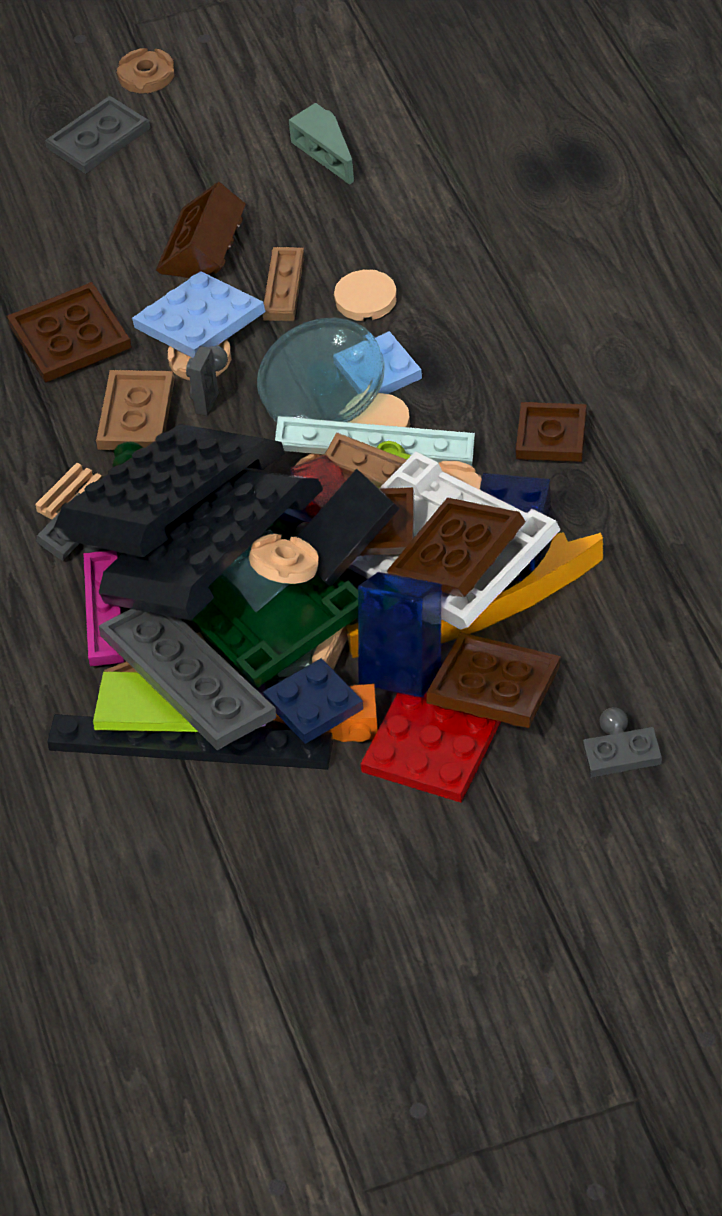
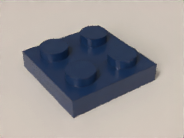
[263,658,363,744]

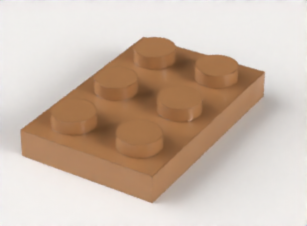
[96,370,174,450]

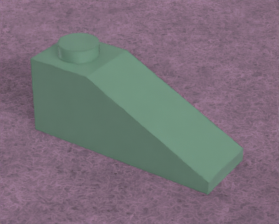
[289,103,354,184]

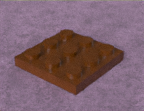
[7,282,132,383]
[387,497,526,598]
[426,632,561,728]

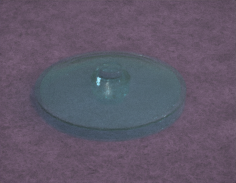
[257,318,385,422]

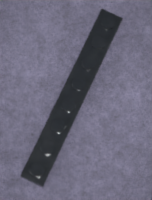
[47,714,333,770]

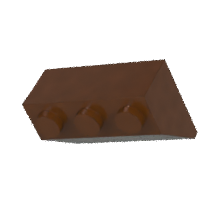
[156,181,246,278]

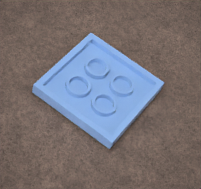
[132,271,265,358]

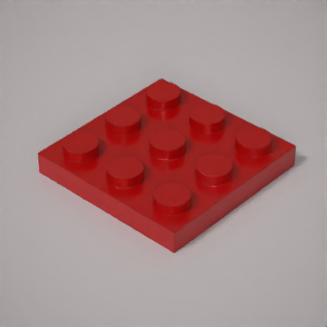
[361,684,501,803]

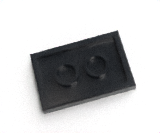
[297,469,400,586]

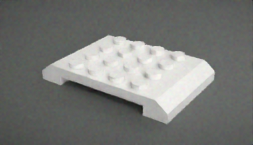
[348,451,560,630]

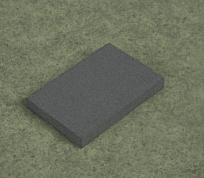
[45,96,151,174]

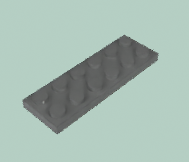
[99,609,276,750]

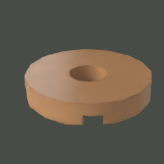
[117,48,175,93]

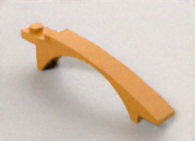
[346,532,603,658]

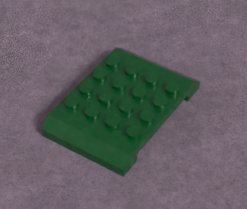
[189,518,371,688]

